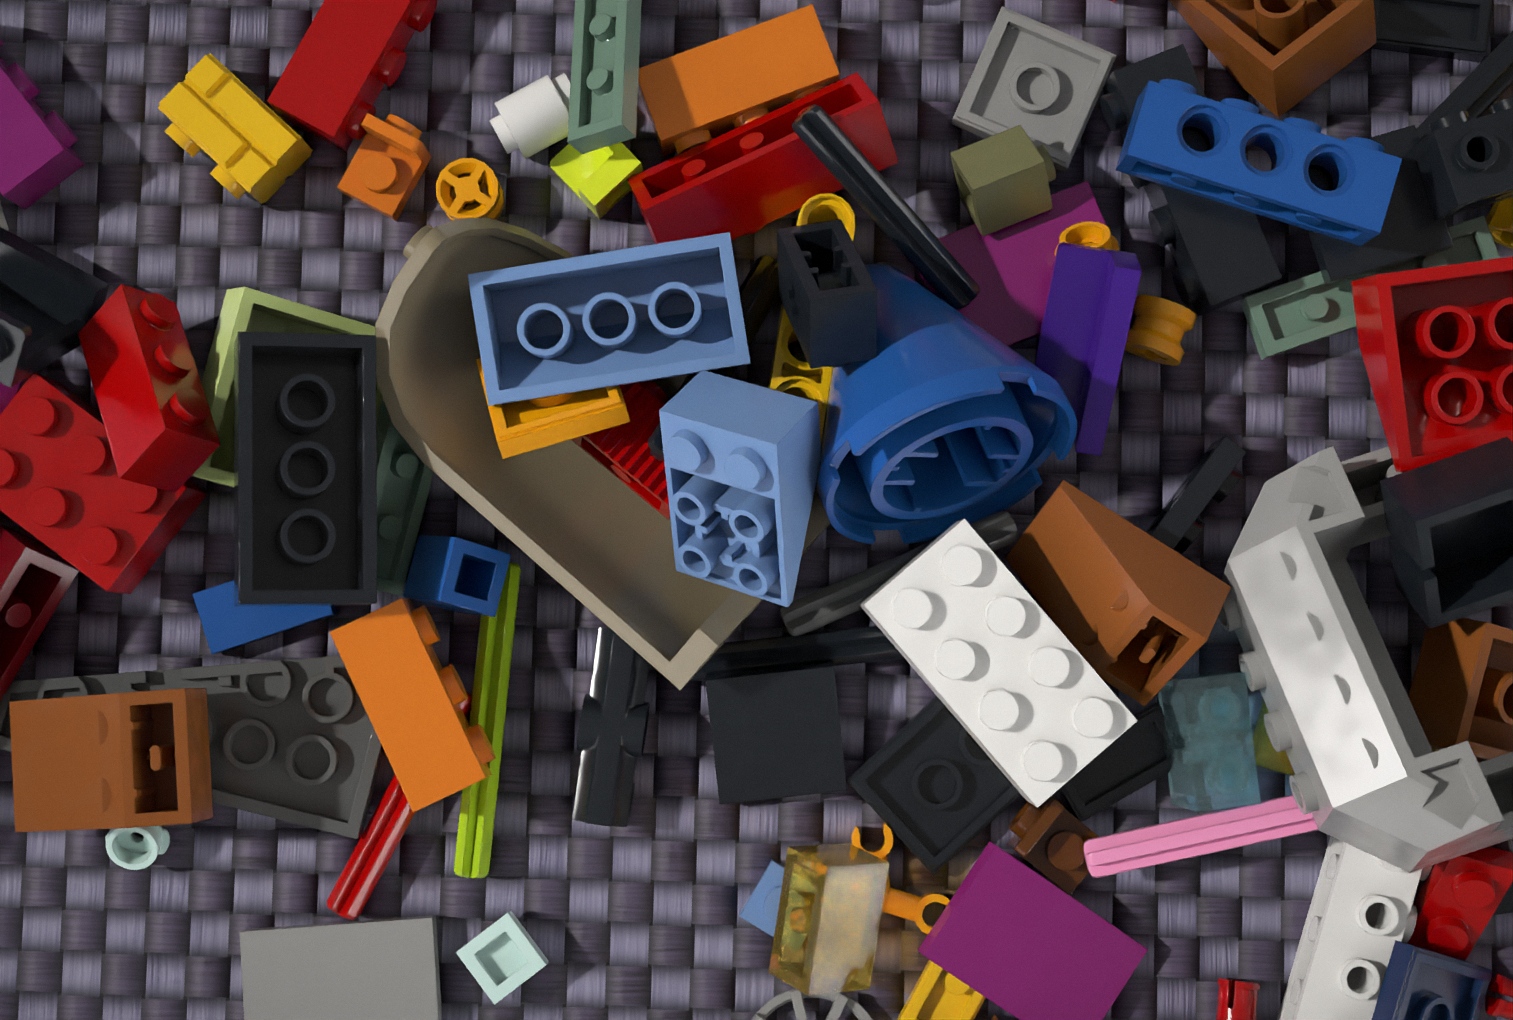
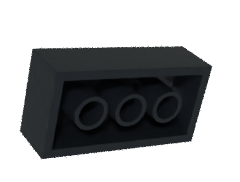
[234,331,377,607]

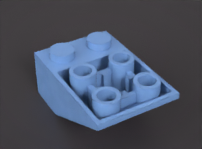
[659,370,821,607]

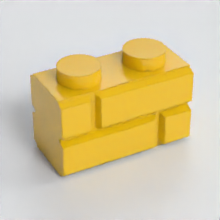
[158,53,313,204]

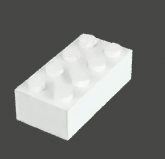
[859,519,1138,808]

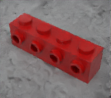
[627,72,898,244]

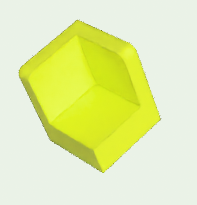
[550,142,643,219]

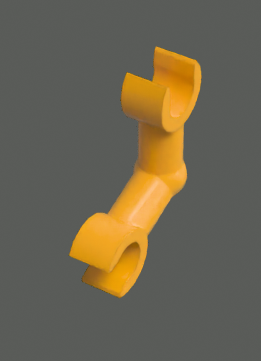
[851,822,950,934]

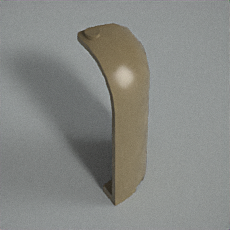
[375,217,830,690]

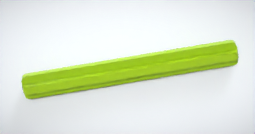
[454,562,521,879]

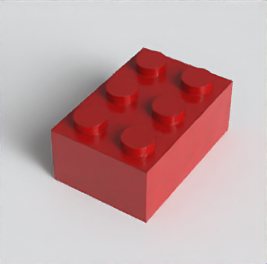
[0,373,207,594]

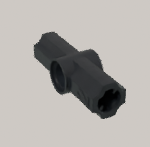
[572,627,650,827]

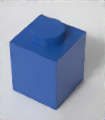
[403,535,511,617]

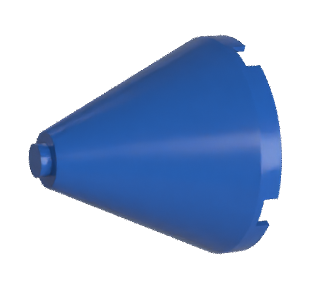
[817,264,1077,544]

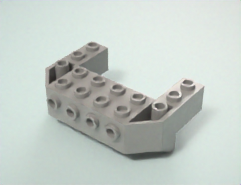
[1218,446,1513,873]

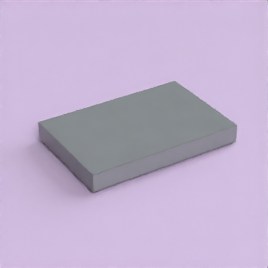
[239,915,442,1020]

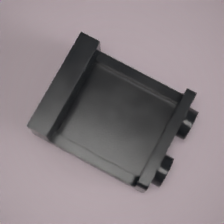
[0,227,110,388]

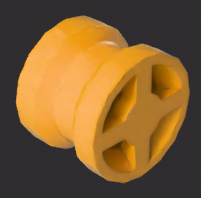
[436,158,505,221]
[1125,295,1197,366]

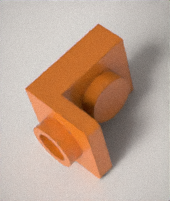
[337,113,432,221]

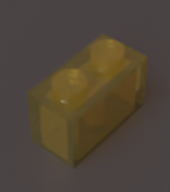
[769,843,889,996]

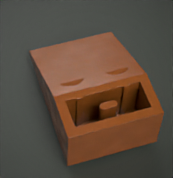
[1006,480,1231,706]
[9,688,213,832]

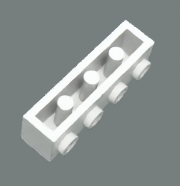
[1277,836,1433,1020]

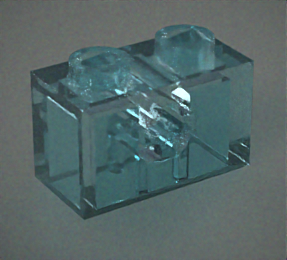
[1158,671,1261,812]

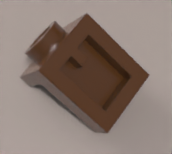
[1007,796,1099,896]

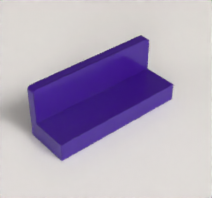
[1034,242,1142,456]

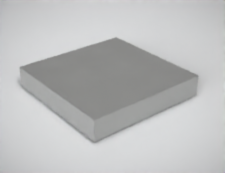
[951,6,1117,173]

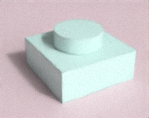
[456,910,549,1005]

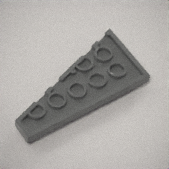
[0,656,384,839]

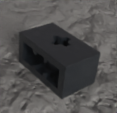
[777,220,877,369]

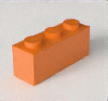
[638,4,840,156]
[329,598,496,813]

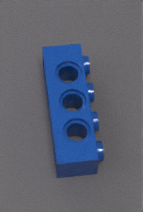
[1116,79,1402,246]

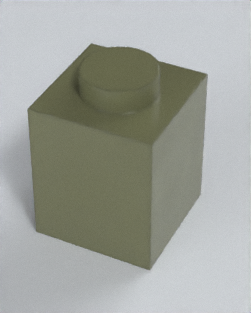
[950,125,1056,236]

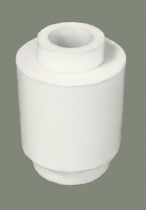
[489,73,570,159]

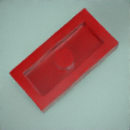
[1407,846,1513,961]

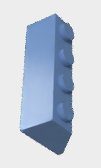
[467,232,751,406]

